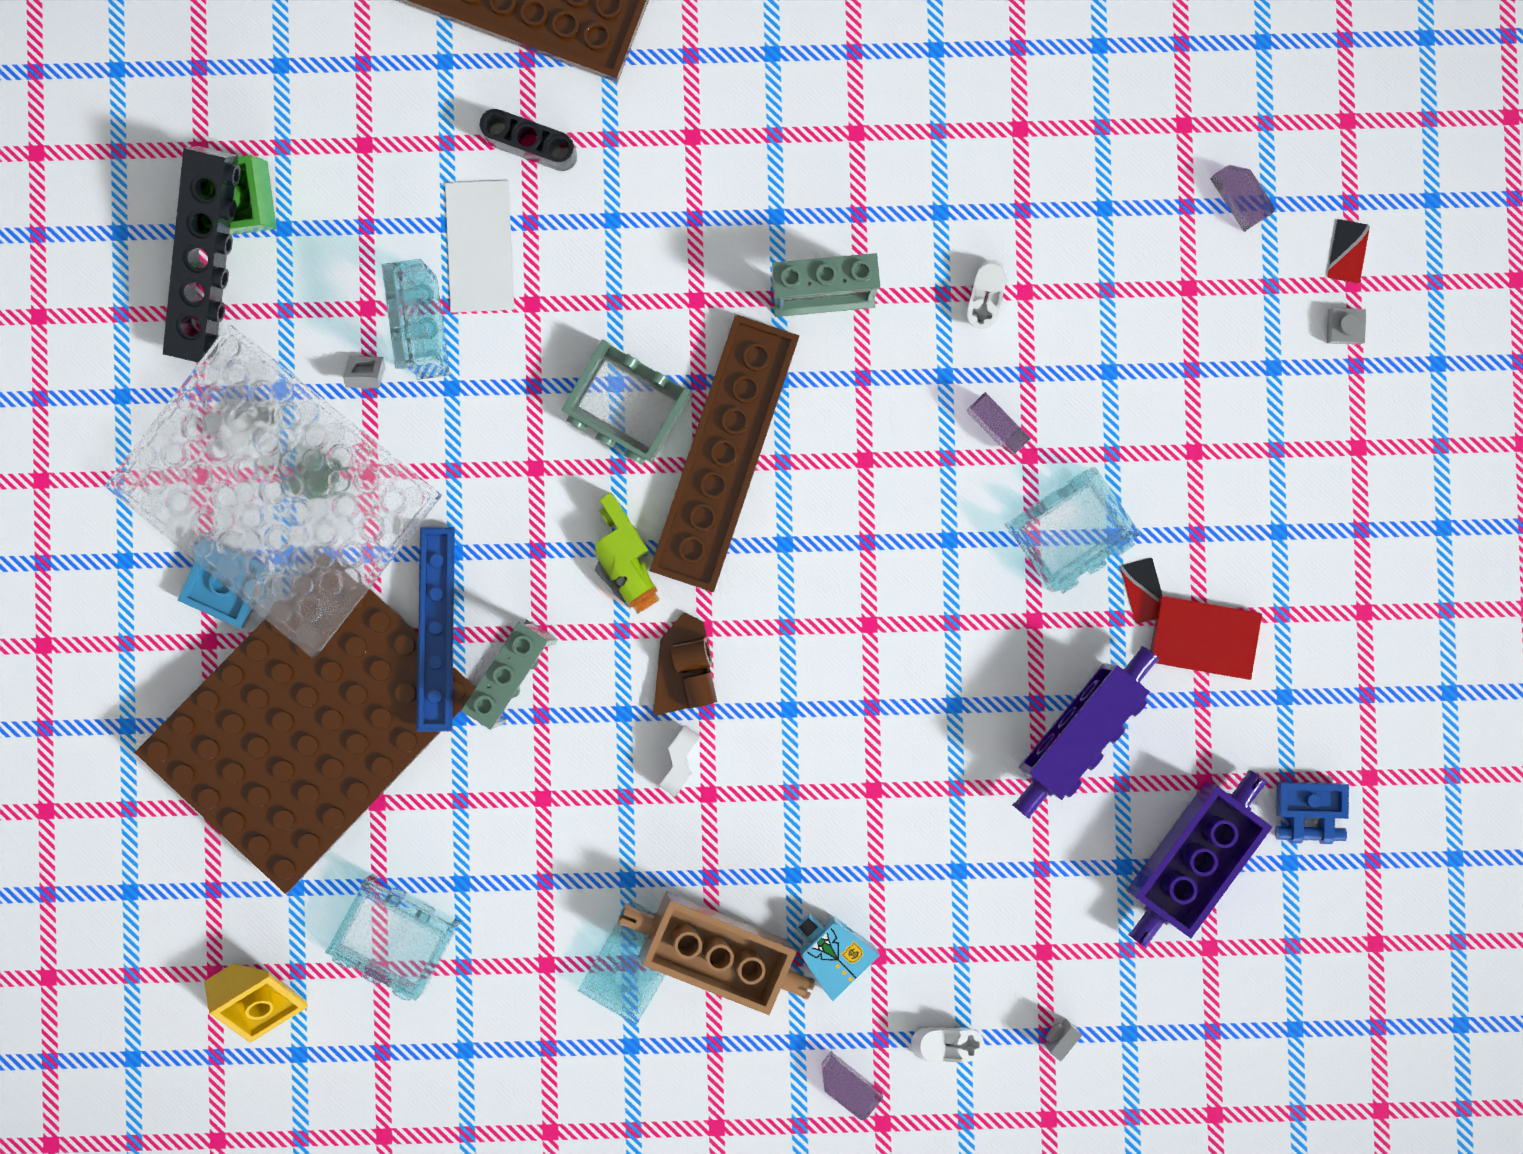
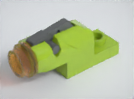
[595,492,660,614]

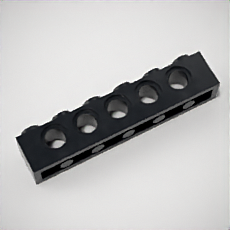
[162,146,241,363]

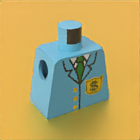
[796,914,880,1001]

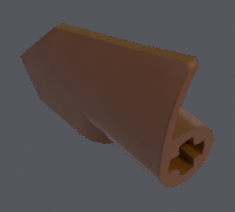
[653,612,718,716]

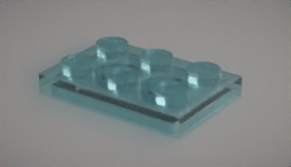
[577,900,666,1025]

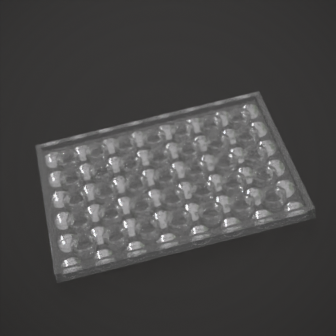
[104,324,442,657]

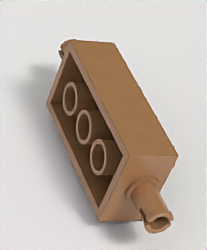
[618,891,815,1015]

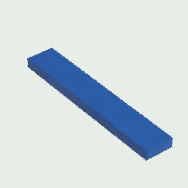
[417,527,455,732]

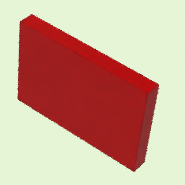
[1150,596,1262,680]

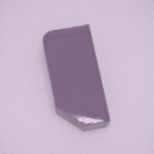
[1210,165,1274,232]
[967,392,1031,455]
[821,1051,883,1120]

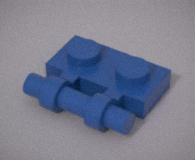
[1275,782,1349,844]

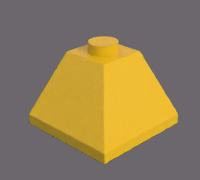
[204,964,308,1043]

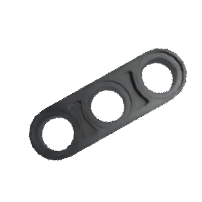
[479,109,578,171]

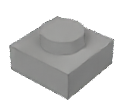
[1327,308,1366,345]
[343,356,385,389]
[1044,1018,1082,1062]

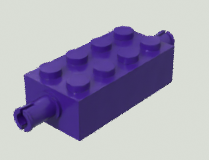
[1012,646,1159,819]
[1126,770,1273,948]

